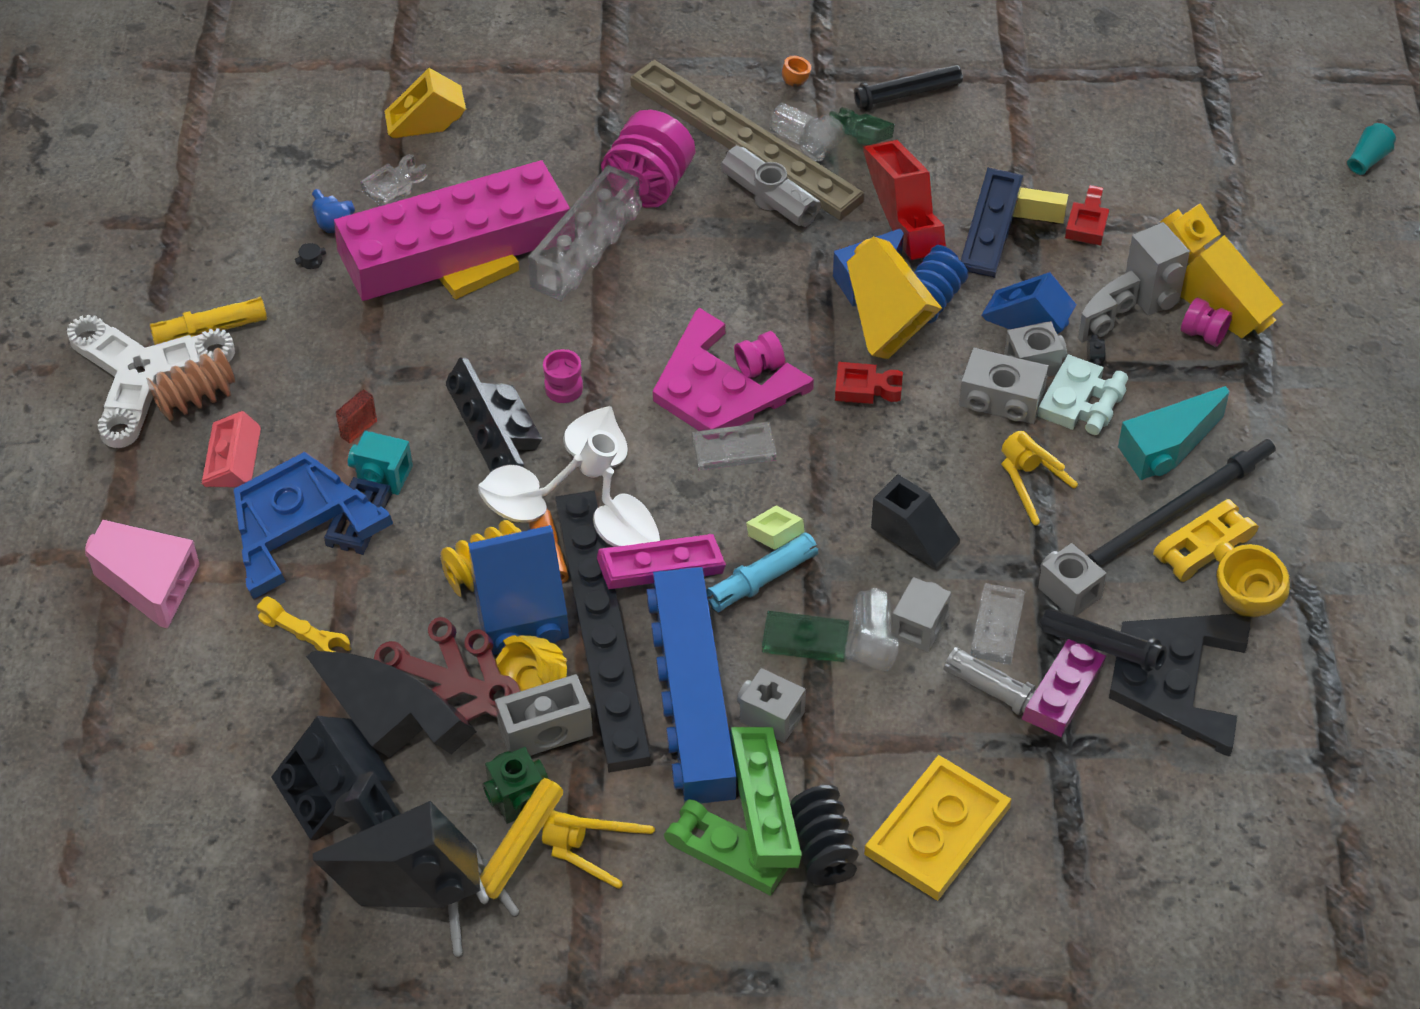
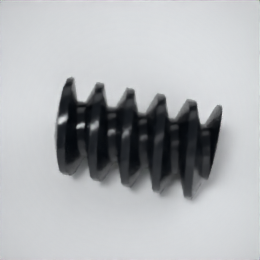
[790,785,859,886]

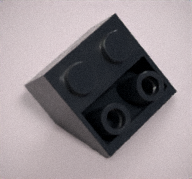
[271,716,395,840]

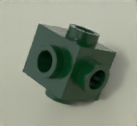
[482,747,548,824]

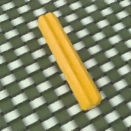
[479,778,563,899]

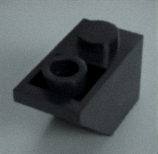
[871,474,960,569]

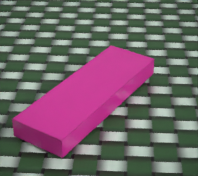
[597,534,726,589]

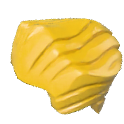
[496,635,567,691]

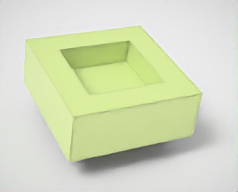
[746,505,805,550]

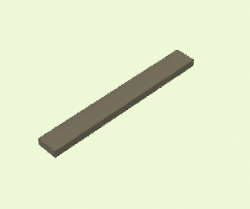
[630,60,864,221]

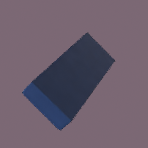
[960,167,1023,278]

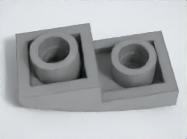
[1078,270,1140,343]

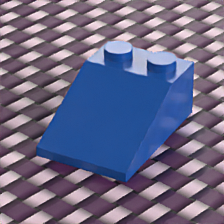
[468,525,569,655]

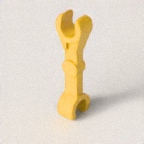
[257,596,351,652]

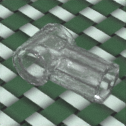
[769,102,845,161]
[845,588,899,672]

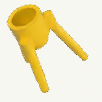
[1001,431,1078,526]
[542,810,655,889]

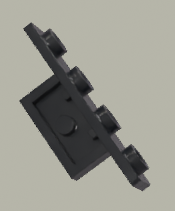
[446,357,542,472]

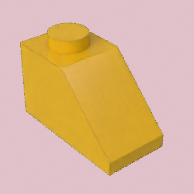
[384,68,466,138]

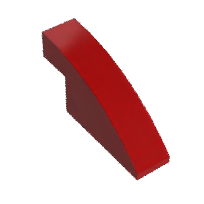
[863,140,946,260]

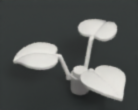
[478,406,660,547]

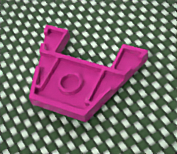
[653,308,814,439]

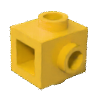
[1160,203,1221,264]

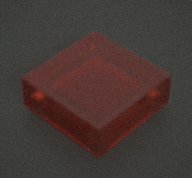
[336,389,377,443]

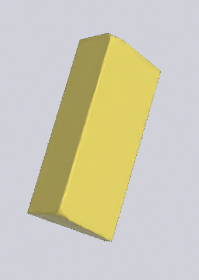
[1013,188,1068,224]

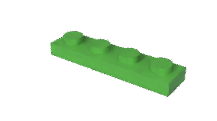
[729,727,802,868]

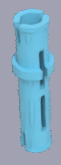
[706,532,818,612]

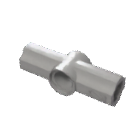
[721,145,821,228]

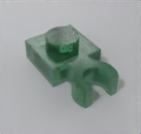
[827,107,895,146]

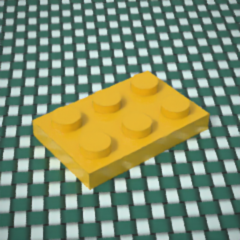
[864,755,1012,901]

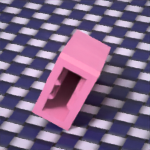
[85,520,200,628]

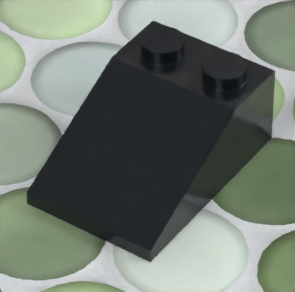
[313,801,481,908]

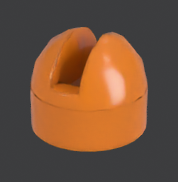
[782,56,811,86]

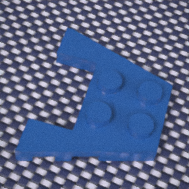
[234,452,393,599]

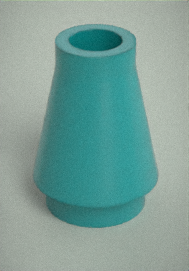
[1347,123,1396,175]

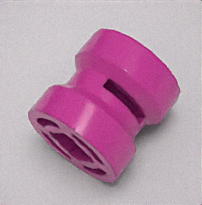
[1181,297,1233,347]
[734,331,785,379]
[543,349,583,403]

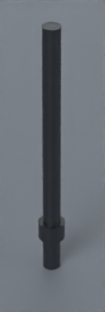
[1087,439,1276,567]

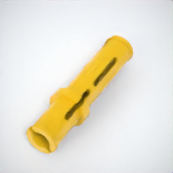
[149,297,267,345]

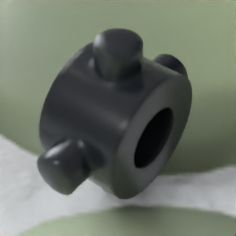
[295,243,326,269]
[1087,334,1105,366]

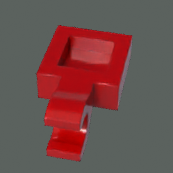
[1065,185,1110,246]

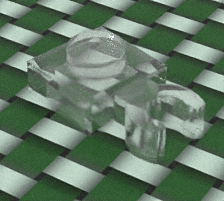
[360,154,428,206]

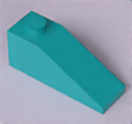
[1118,386,1230,480]

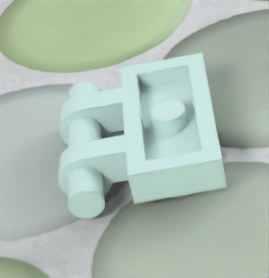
[1037,354,1128,435]

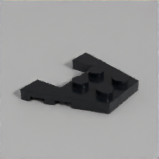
[1109,613,1251,756]

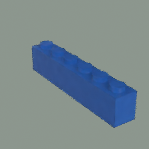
[646,567,736,804]

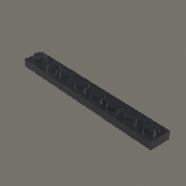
[555,490,651,773]

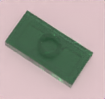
[762,611,850,662]

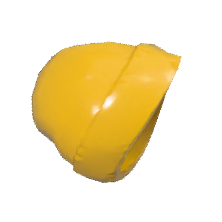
[1213,541,1290,618]

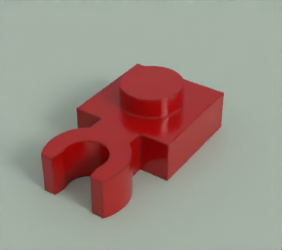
[835,362,903,404]

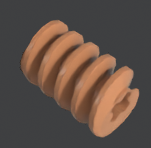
[146,348,235,421]

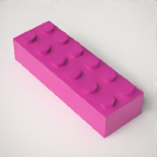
[334,160,570,301]

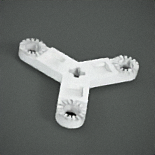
[67,315,235,448]

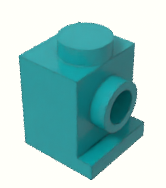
[348,431,413,495]

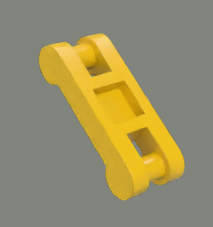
[1153,499,1259,582]

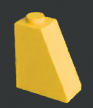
[1180,235,1284,339]
[847,236,942,359]

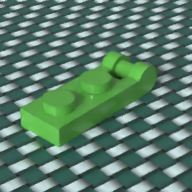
[664,799,788,896]

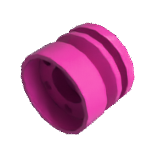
[601,109,696,208]

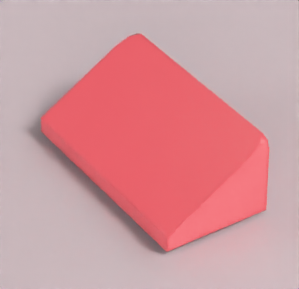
[201,411,261,487]

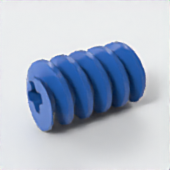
[914,245,968,323]

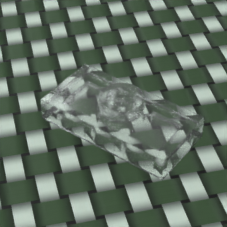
[692,422,776,471]
[970,583,1025,665]

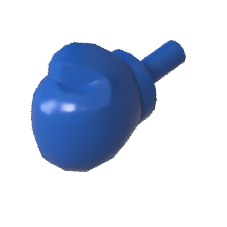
[312,189,355,233]

